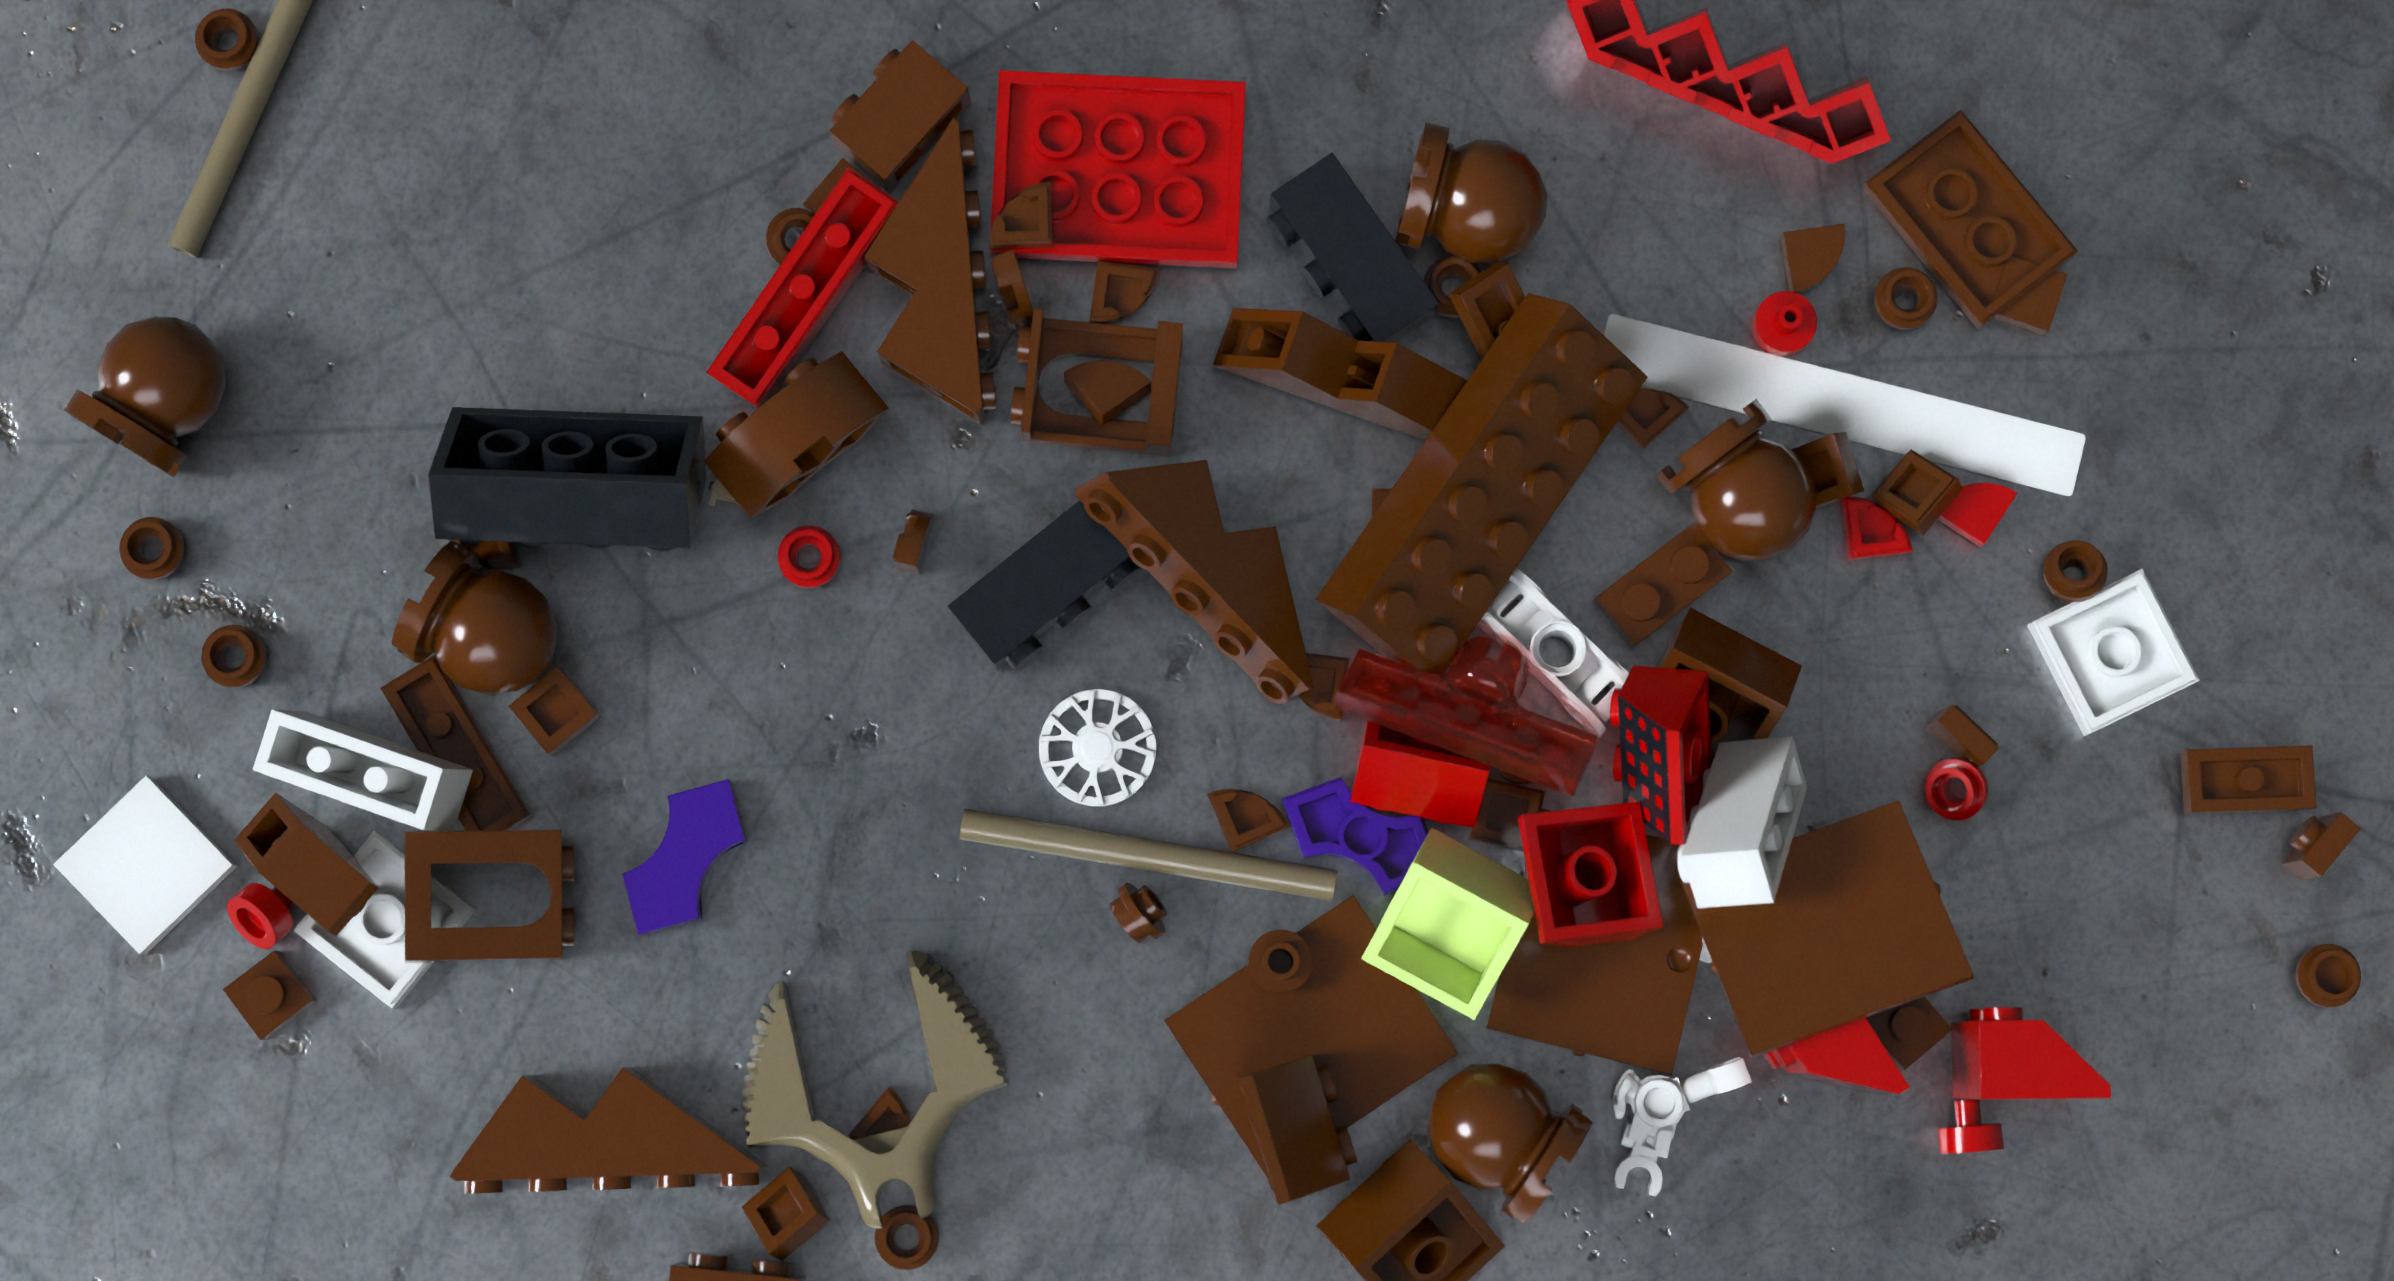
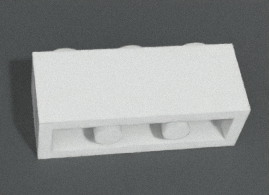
[253,709,473,830]
[1678,736,1807,908]

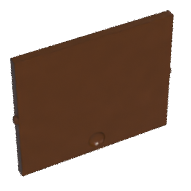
[1680,800,1974,1058]
[1486,808,1703,1075]
[1164,895,1458,1177]

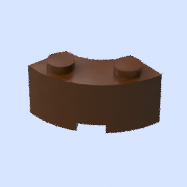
[704,351,889,519]

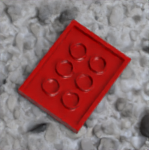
[989,70,1246,269]

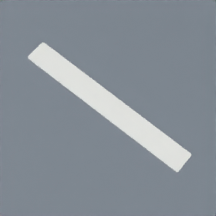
[1604,314,2086,496]

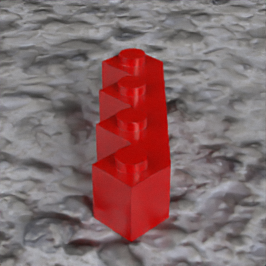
[1566,0,1891,164]

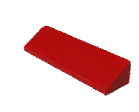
[706,168,899,409]

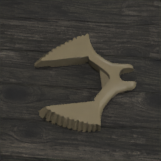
[742,951,1010,1229]

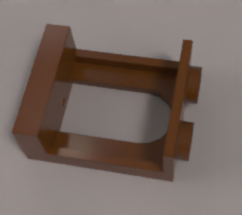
[1011,309,1183,457]
[405,830,574,963]

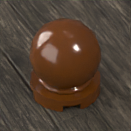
[1395,122,1547,263]
[64,316,227,478]
[1655,399,1816,562]
[392,541,558,696]
[1427,1063,1593,1224]

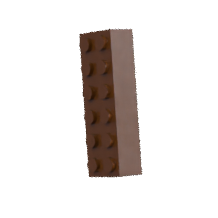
[1315,293,1648,684]

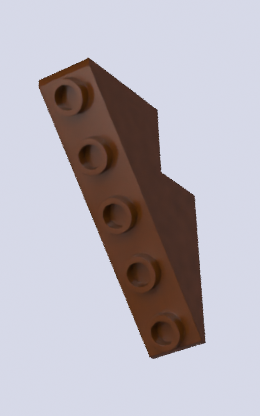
[864,118,996,424]
[1213,308,1467,440]
[1074,460,1314,704]
[449,1067,768,1193]

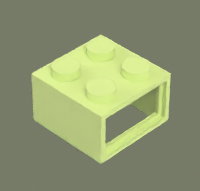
[1361,827,1534,1020]

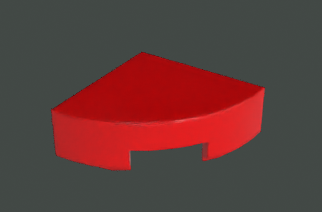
[1937,483,2018,547]
[1839,497,1913,561]

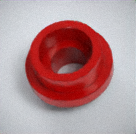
[777,525,841,588]
[1925,757,1988,821]

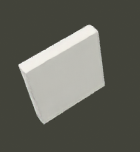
[2027,569,2200,736]
[53,776,238,955]
[294,831,476,1009]

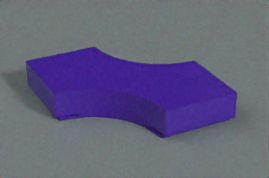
[1281,777,1429,896]
[622,779,747,935]

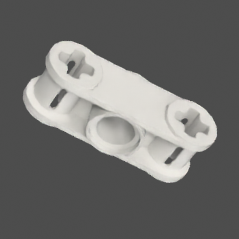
[1477,568,1629,738]

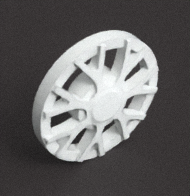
[1039,689,1157,807]

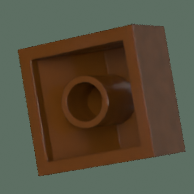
[1656,607,1802,764]
[1237,1055,1357,1205]
[1316,1139,1505,1281]

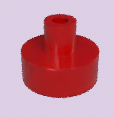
[1752,291,1817,357]
[227,883,294,949]
[1937,1099,2004,1154]

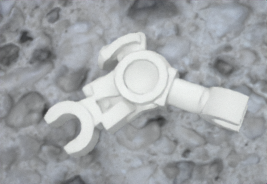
[1612,1057,1752,1197]

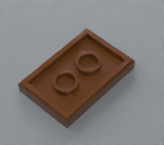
[1862,110,2078,330]

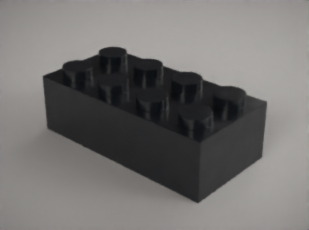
[428,407,706,551]

